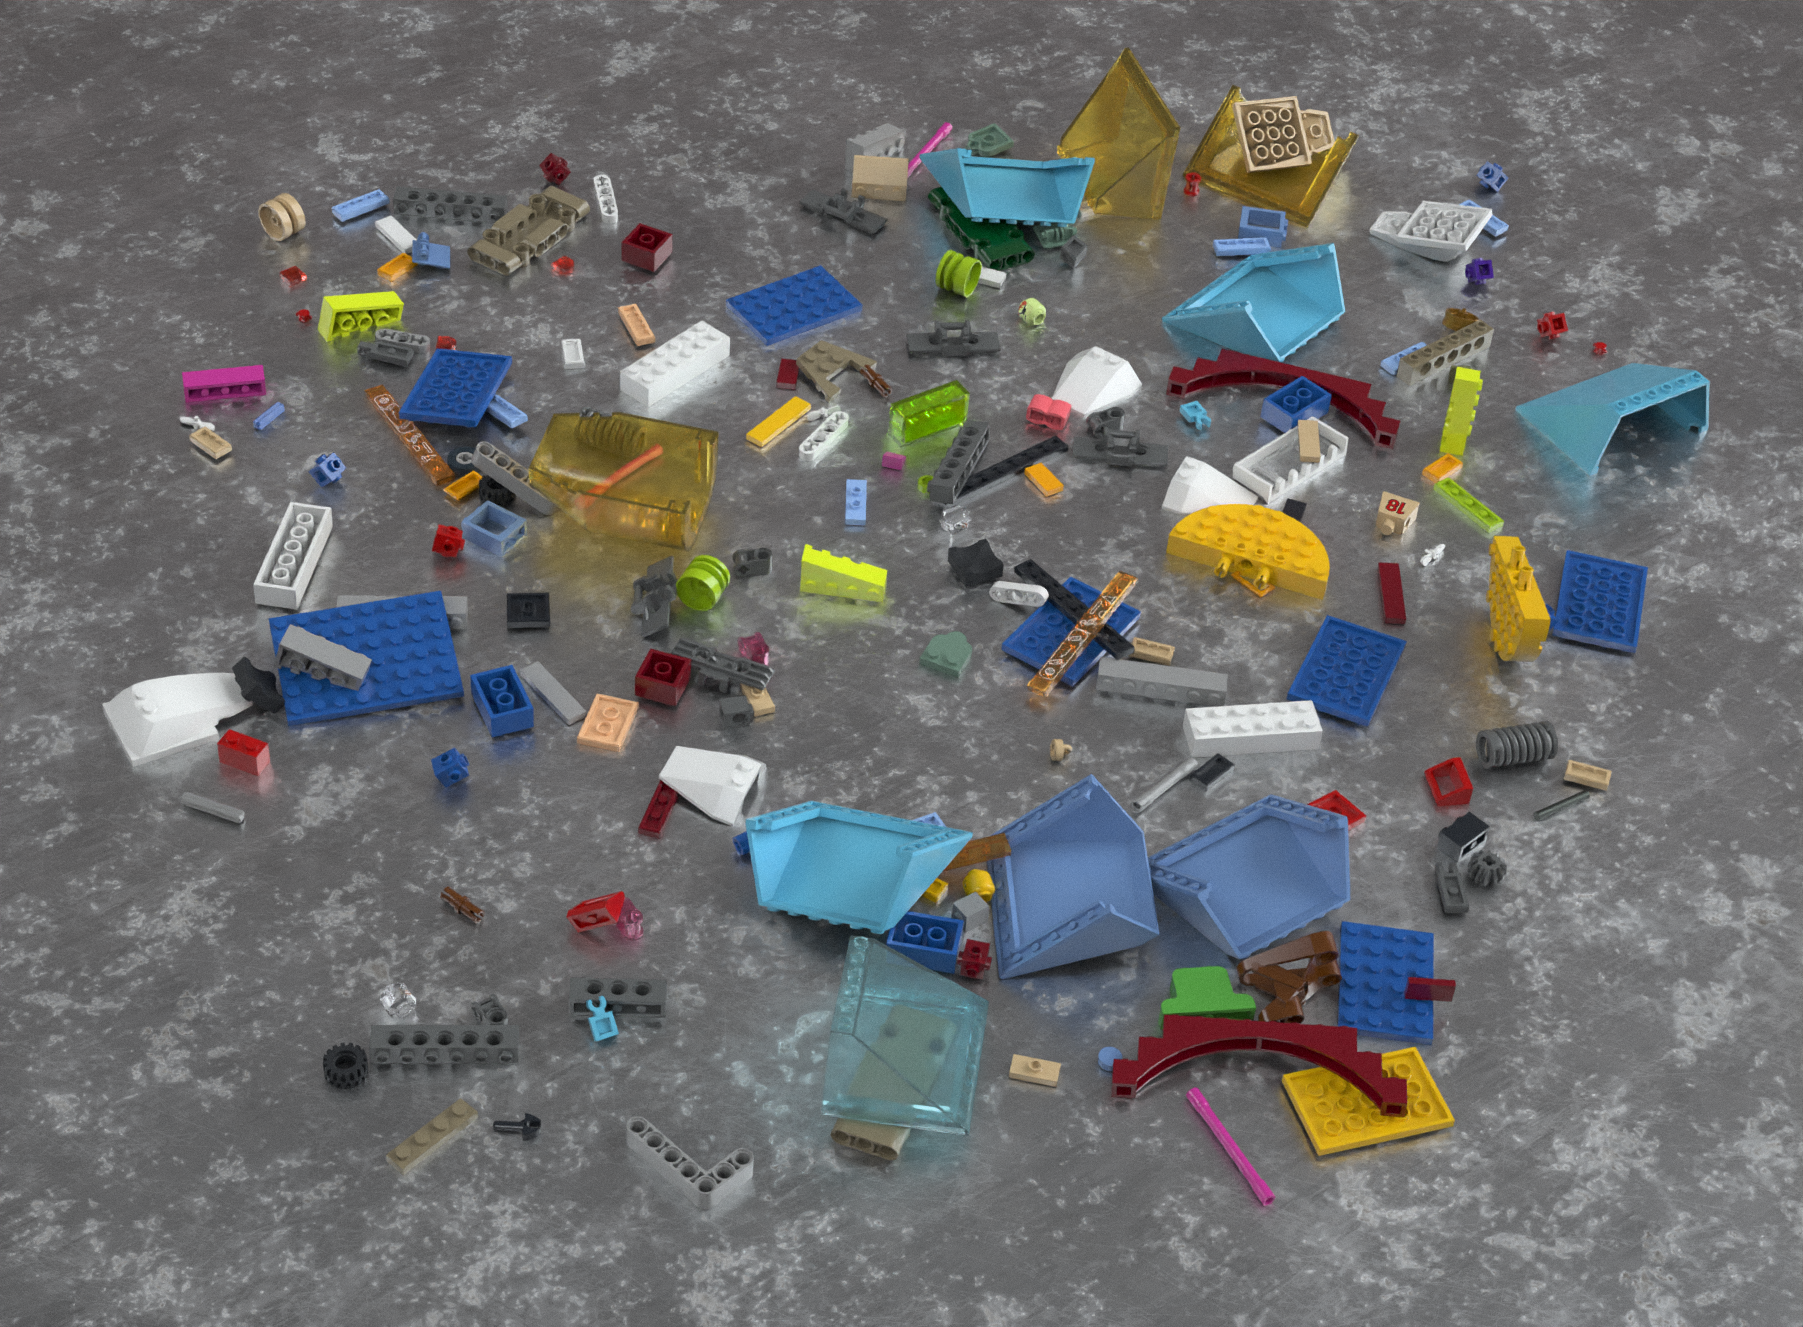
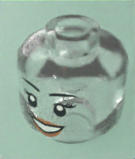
[939,505,971,535]
[380,983,416,1019]

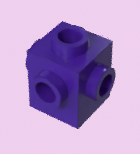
[1465,258,1494,285]

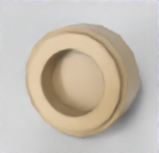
[1050,739,1072,761]

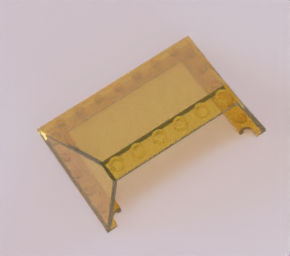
[1057,48,1180,220]
[1183,85,1359,228]

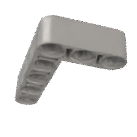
[471,442,583,515]
[626,1116,754,1209]

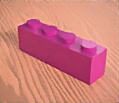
[182,365,266,403]

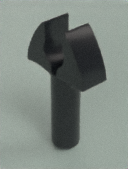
[493,1113,541,1141]

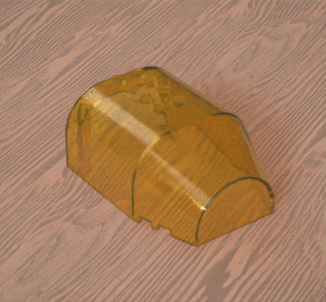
[529,412,719,552]

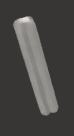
[181,792,245,823]

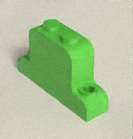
[1158,966,1256,1029]

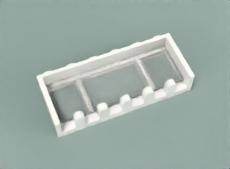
[1232,416,1348,504]

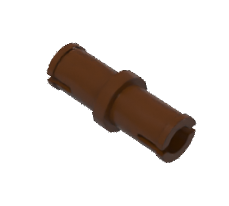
[860,365,893,398]
[440,886,485,924]

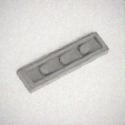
[520,661,587,725]

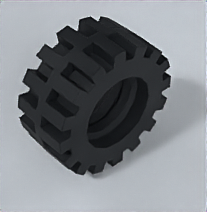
[479,474,516,507]
[323,1043,368,1089]

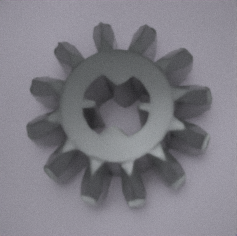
[1467,850,1507,887]

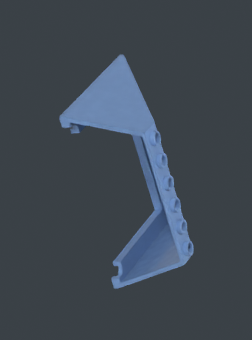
[984,774,1160,979]
[1148,794,1351,959]

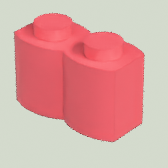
[1026,394,1072,430]

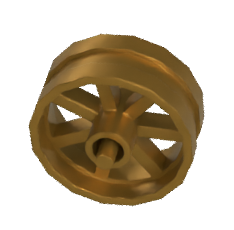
[1442,308,1479,332]

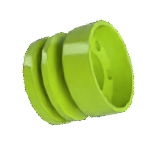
[935,250,982,298]
[676,555,730,611]

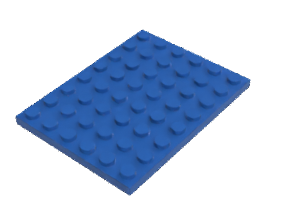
[268,591,464,726]

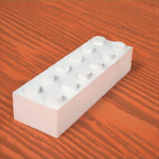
[620,321,730,407]
[253,502,333,609]
[1183,700,1323,758]

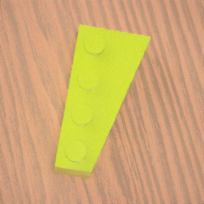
[318,291,404,342]
[1439,367,1483,456]
[800,544,887,602]

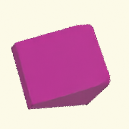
[882,452,906,470]

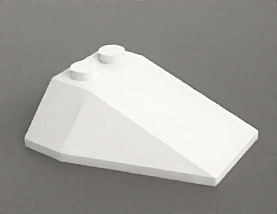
[1052,346,1142,417]
[1162,456,1258,516]
[659,746,766,826]

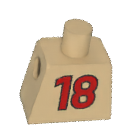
[1375,491,1420,535]

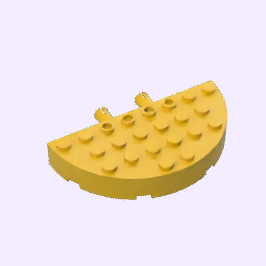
[1166,504,1330,600]
[1486,536,1551,662]

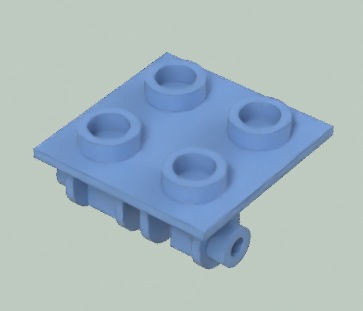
[412,232,450,269]

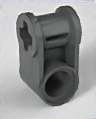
[1086,407,1125,438]
[732,547,773,577]
[471,994,509,1025]

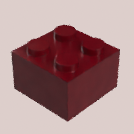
[621,223,672,272]
[635,648,691,706]

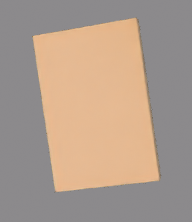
[577,694,639,752]

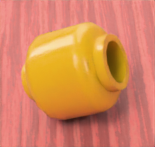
[962,869,995,903]

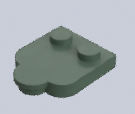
[965,123,1014,157]
[919,631,972,677]

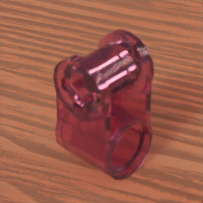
[737,632,769,666]
[612,897,644,941]

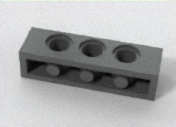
[569,977,667,1018]

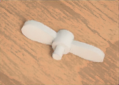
[806,405,841,421]
[180,416,215,431]
[1420,543,1445,566]

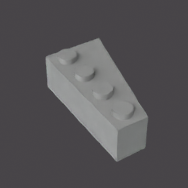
[845,123,905,173]
[274,624,372,691]

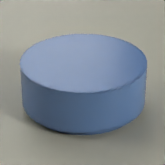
[1098,1047,1123,1071]

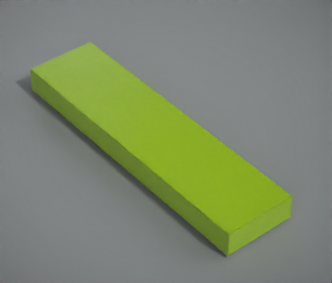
[1433,477,1504,533]

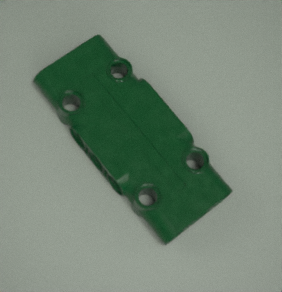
[928,187,1035,271]

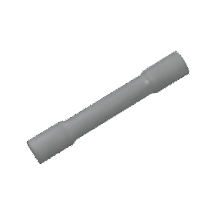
[1131,757,1198,812]

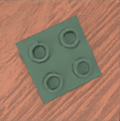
[1031,223,1077,249]

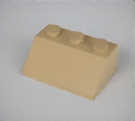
[851,155,909,201]

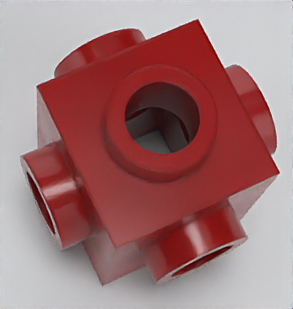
[1537,311,1568,340]
[432,524,465,558]

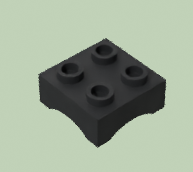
[947,539,1004,587]
[232,657,286,714]

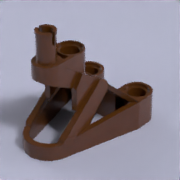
[1236,931,1342,1024]

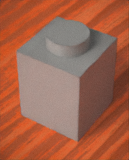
[951,892,989,933]

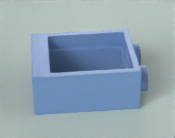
[1238,206,1288,248]
[461,500,527,557]

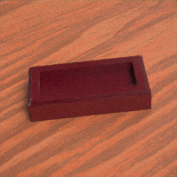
[776,358,800,390]
[1404,977,1456,1002]

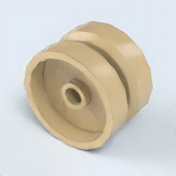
[258,193,306,241]

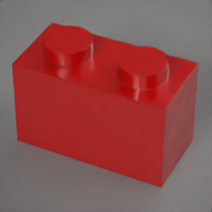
[217,729,270,776]

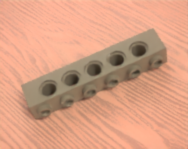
[1396,320,1494,386]

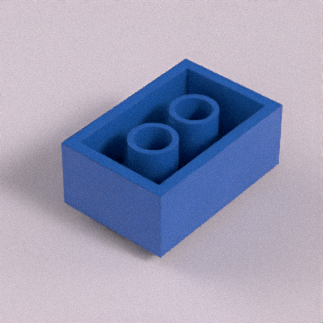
[1261,376,1332,433]
[470,665,534,737]
[885,911,964,974]

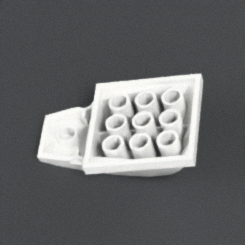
[1370,201,1492,262]
[102,673,253,767]

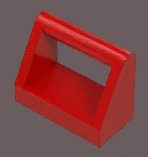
[1424,757,1473,806]
[566,891,625,933]

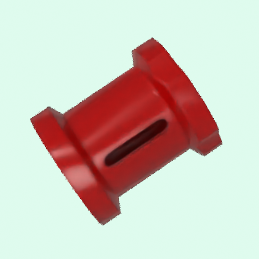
[1183,172,1202,197]

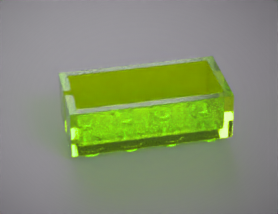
[888,380,970,448]

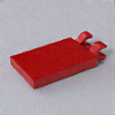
[1307,790,1367,831]

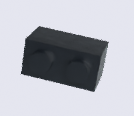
[1437,812,1490,863]

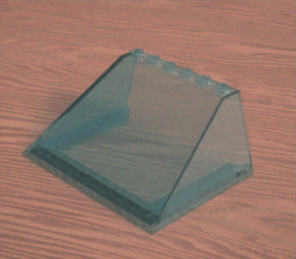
[821,935,989,1136]

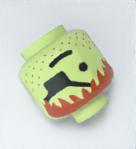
[1018,298,1046,325]

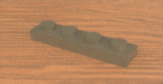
[386,1098,478,1175]

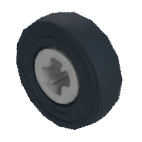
[447,446,481,477]

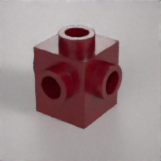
[539,153,571,185]
[957,939,992,980]

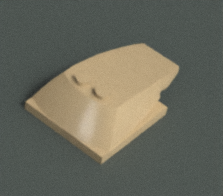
[1232,96,1336,173]

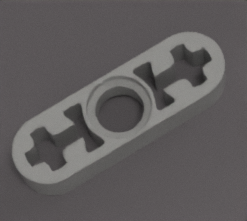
[375,329,430,354]

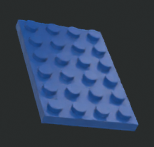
[726,265,863,346]
[399,348,512,427]
[1552,550,1648,653]
[1001,577,1141,687]
[1286,615,1407,727]
[1337,921,1434,1045]

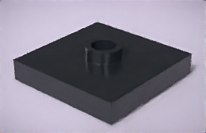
[507,592,550,628]

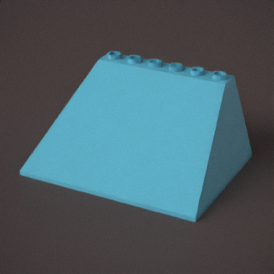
[919,148,1095,227]
[1162,243,1345,362]
[1515,363,1710,476]
[746,801,973,934]

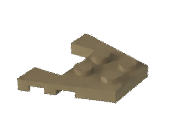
[796,340,877,403]

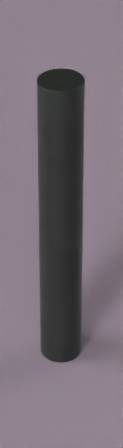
[1533,790,1590,820]

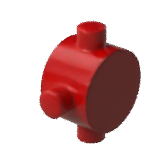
[296,309,312,323]
[1593,342,1607,355]

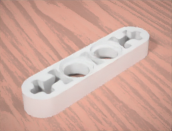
[594,175,618,224]
[799,411,849,461]

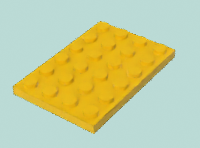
[1282,1047,1455,1156]

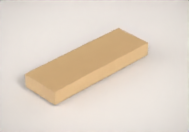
[1297,420,1321,463]

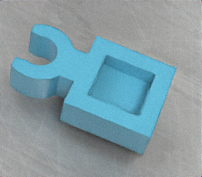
[1180,401,1211,430]
[586,996,619,1041]

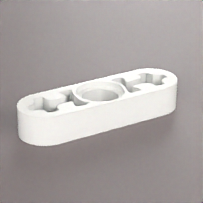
[989,581,1049,607]

